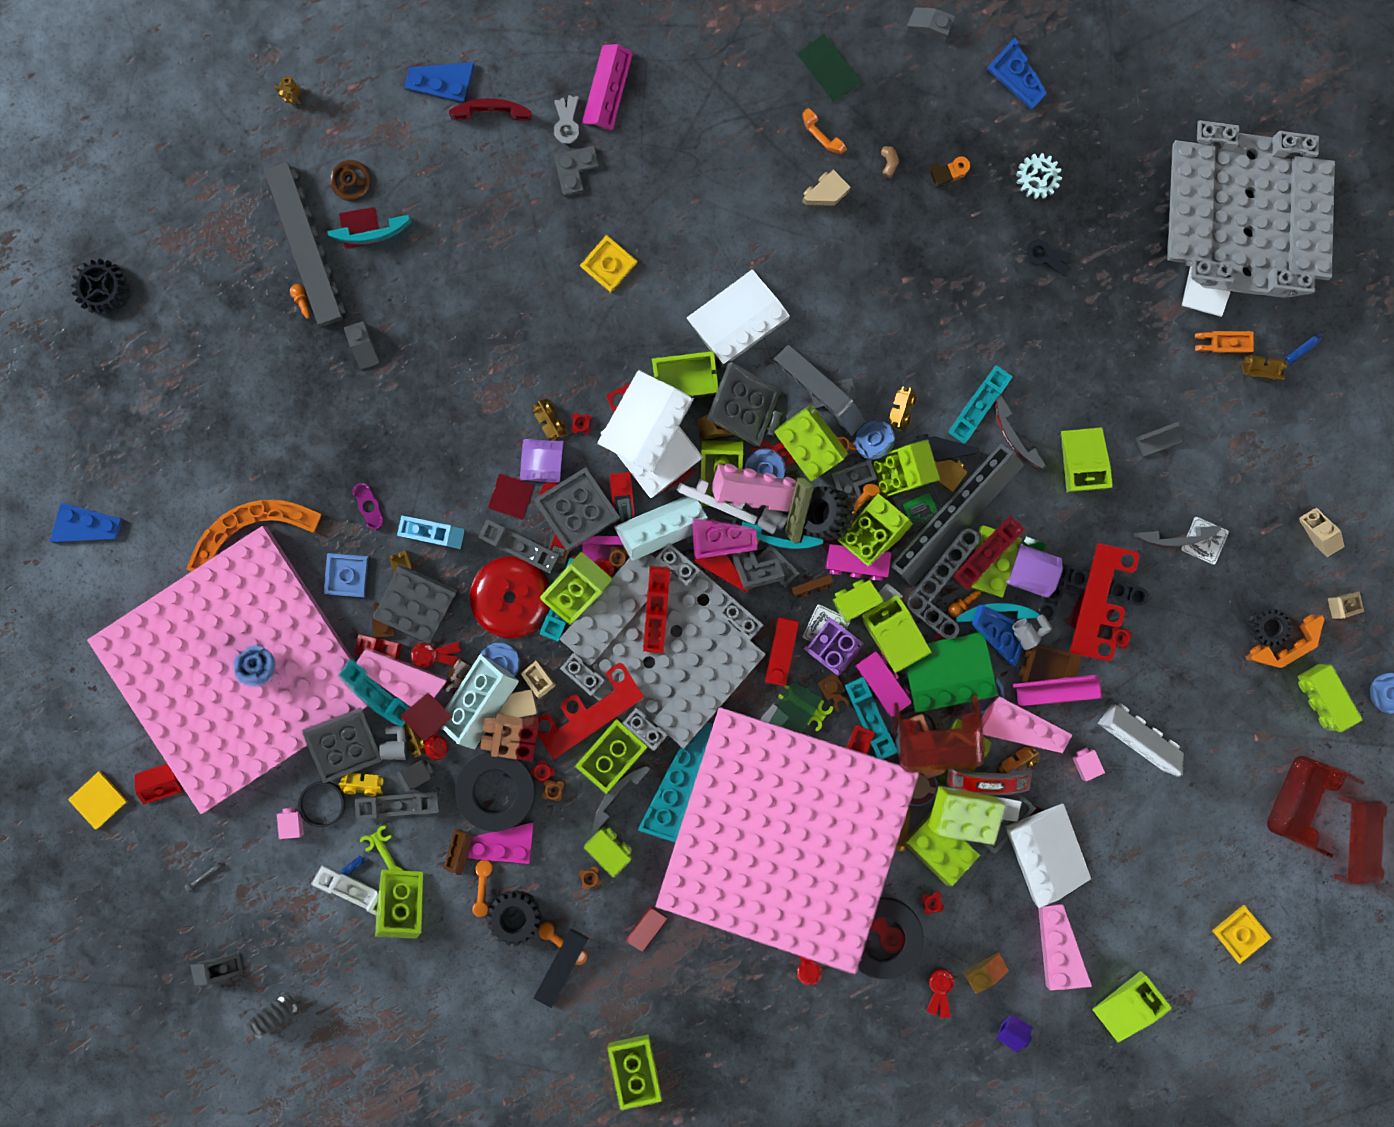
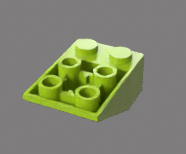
[1061,428,1112,493]
[871,440,940,498]
[838,493,913,567]
[862,595,931,673]
[1092,971,1172,1043]

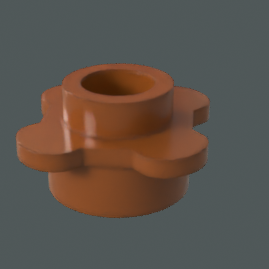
[608,546,629,568]
[542,779,564,801]
[579,866,602,890]

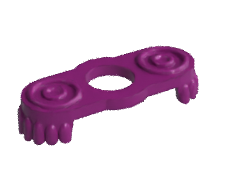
[352,483,383,530]

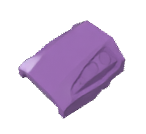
[520,439,564,483]
[1006,544,1063,598]
[804,617,863,676]

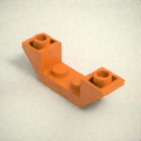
[1245,614,1324,668]

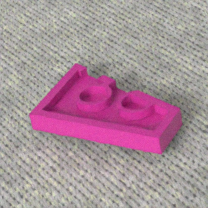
[692,518,757,559]
[468,822,534,864]

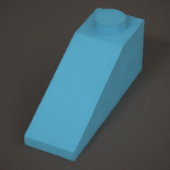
[397,516,465,549]

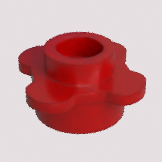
[571,413,592,434]
[1109,627,1132,649]
[530,759,555,784]
[921,892,944,915]

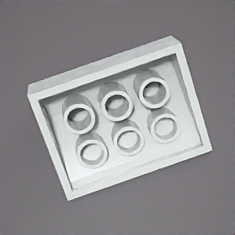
[687,270,790,367]
[598,370,693,474]
[601,426,703,498]
[1097,703,1184,776]
[1005,803,1091,908]

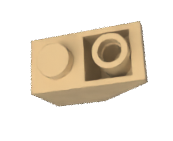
[803,169,850,206]
[1299,508,1344,557]
[495,689,538,719]

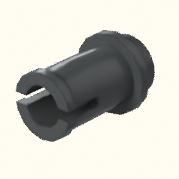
[764,411,784,438]

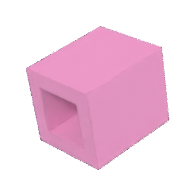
[1072,747,1105,781]
[277,807,304,839]

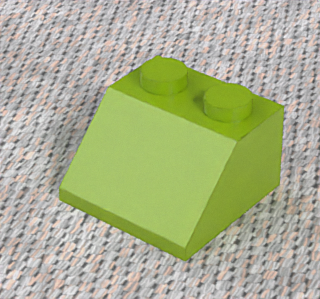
[832,579,883,621]

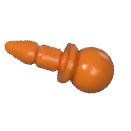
[290,284,310,318]
[947,591,981,619]

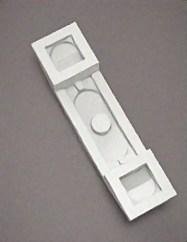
[312,866,379,915]

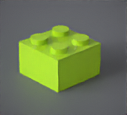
[584,825,632,877]

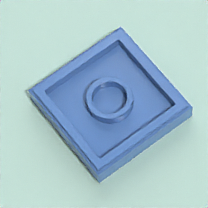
[324,553,369,597]

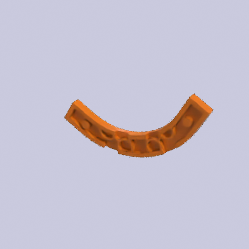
[186,500,322,572]

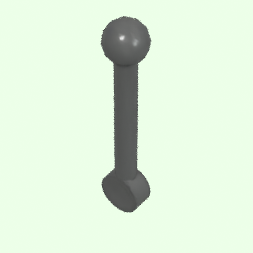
[185,862,222,892]

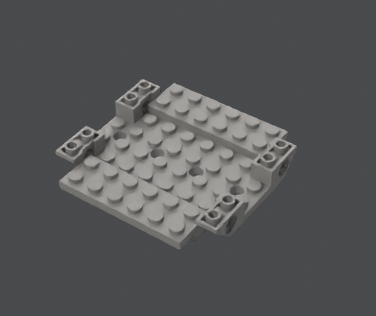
[1168,120,1335,298]
[559,543,766,751]

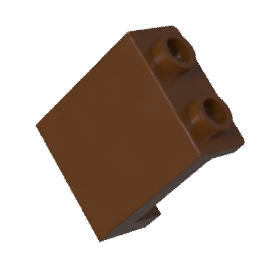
[1018,644,1082,683]

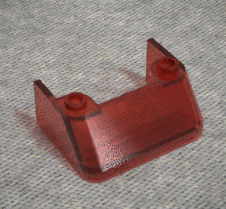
[893,696,985,773]
[1267,756,1365,858]
[1334,796,1387,885]

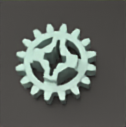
[1016,153,1062,199]

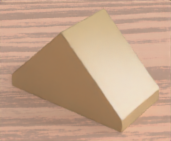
[1328,592,1364,619]
[521,661,557,699]

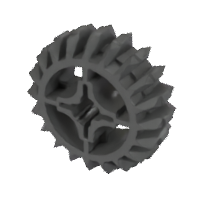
[244,993,299,1041]

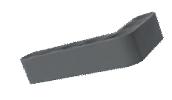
[773,345,866,437]
[907,529,979,639]

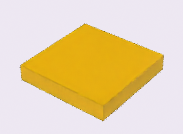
[580,235,638,293]
[68,771,128,830]
[1212,905,1271,964]

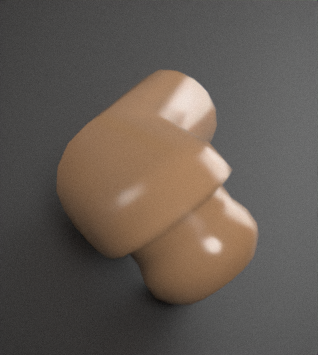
[881,146,899,178]

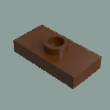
[444,829,473,875]

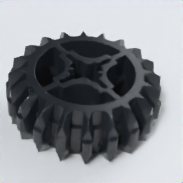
[71,258,129,315]

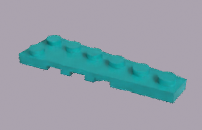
[638,722,714,843]

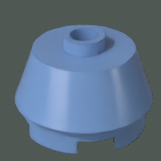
[234,646,276,687]

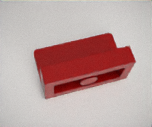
[134,764,183,805]

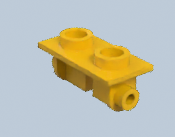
[339,773,384,797]

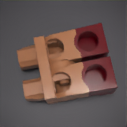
[480,714,538,761]

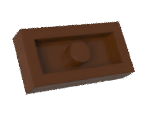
[791,574,833,598]

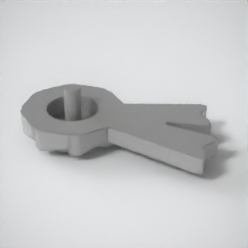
[554,95,579,144]

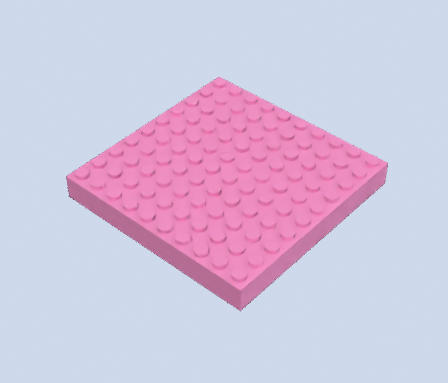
[87,526,368,814]
[655,707,919,974]

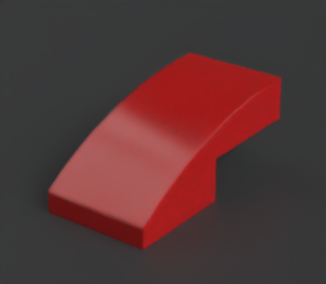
[354,634,402,659]

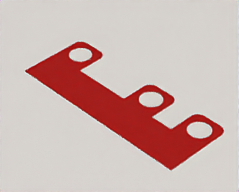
[1070,543,1139,661]
[537,663,644,760]

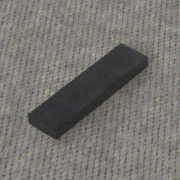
[533,928,589,1008]

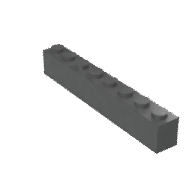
[264,162,346,327]
[890,444,1024,587]

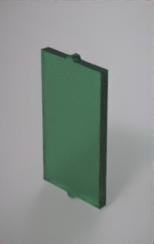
[797,34,860,102]
[769,681,822,733]

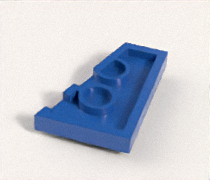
[987,37,1047,110]
[404,62,474,103]
[50,503,122,542]
[972,605,1022,666]

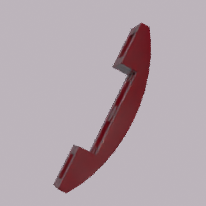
[449,98,533,120]
[953,515,1026,590]

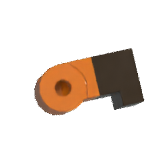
[928,156,970,188]

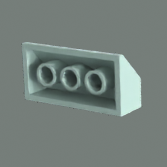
[614,496,707,561]
[441,654,519,750]

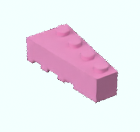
[712,464,796,512]
[356,647,447,706]
[975,696,1072,753]
[1038,902,1092,991]

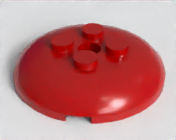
[470,556,550,639]

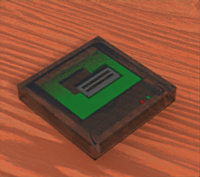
[892,483,942,534]

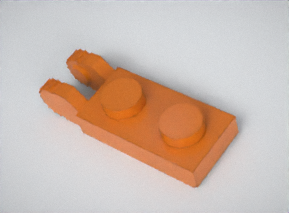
[1195,331,1254,353]

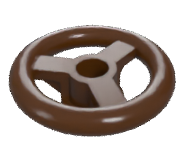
[330,160,371,200]

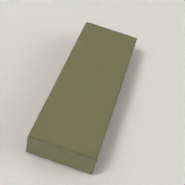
[784,478,813,543]

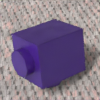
[996,1014,1033,1052]

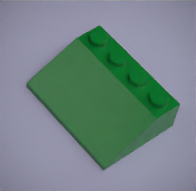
[906,632,998,712]

